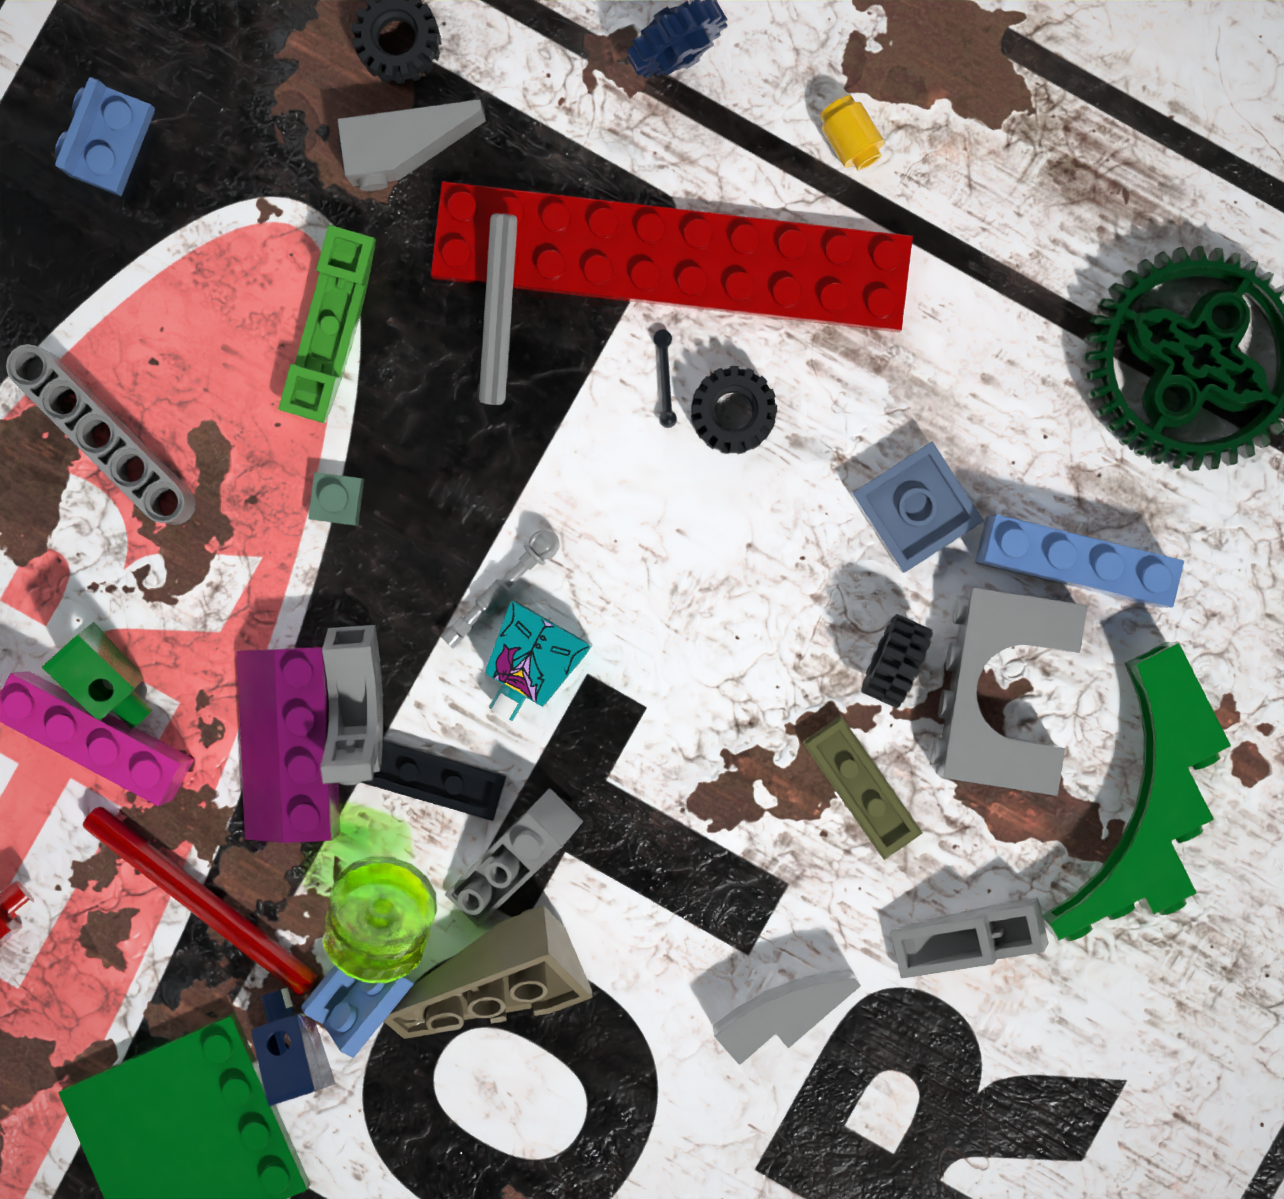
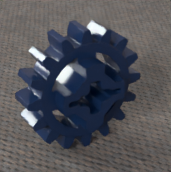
[626,0,728,78]

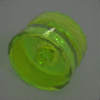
[323,856,437,983]

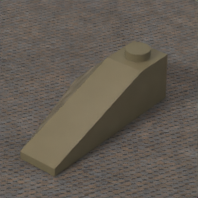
[384,905,593,1039]

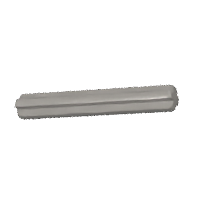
[479,214,517,405]

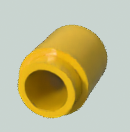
[819,95,885,171]

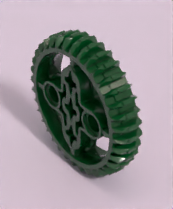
[1082,246,1284,472]

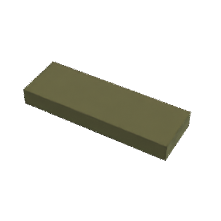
[802,716,923,860]

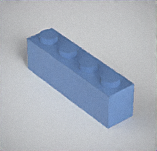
[975,514,1185,608]

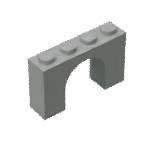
[931,587,1088,796]

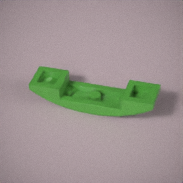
[278,224,376,423]

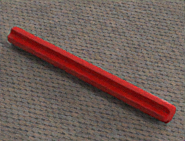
[82,807,318,996]

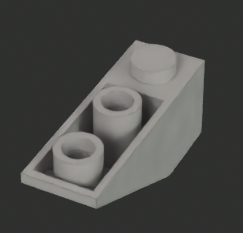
[444,788,583,927]

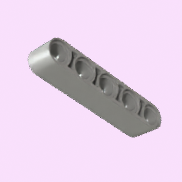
[6,344,196,525]

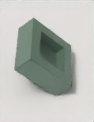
[308,472,364,526]

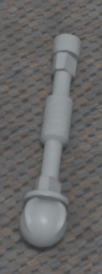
[440,529,560,649]

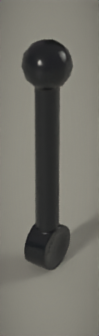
[653,329,677,428]

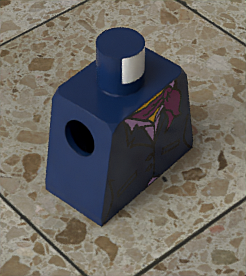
[251,988,336,1107]

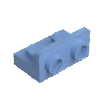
[55,77,155,196]
[301,936,414,1058]

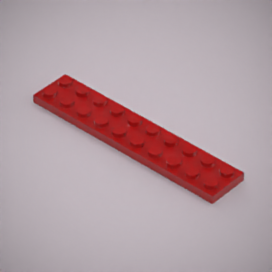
[431,182,913,333]

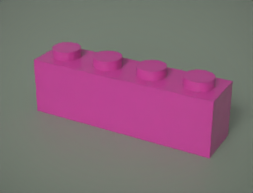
[0,671,194,806]

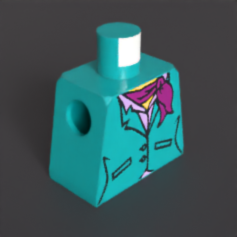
[485,601,593,721]

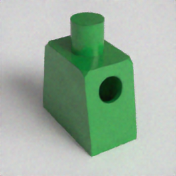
[42,622,153,730]

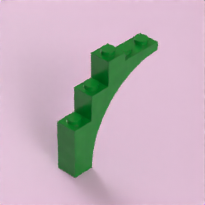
[1042,642,1231,941]

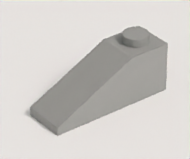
[338,100,486,191]

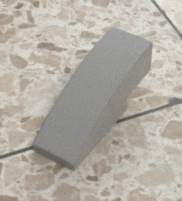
[890,897,1049,979]
[713,969,861,1065]

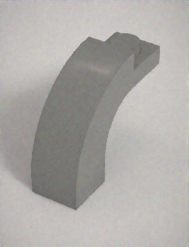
[320,625,383,785]

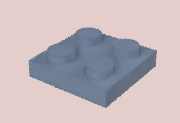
[851,441,984,573]

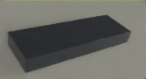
[360,738,508,821]

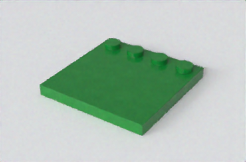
[58,1012,310,1199]

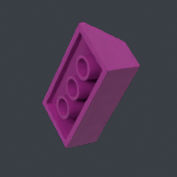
[236,647,341,843]

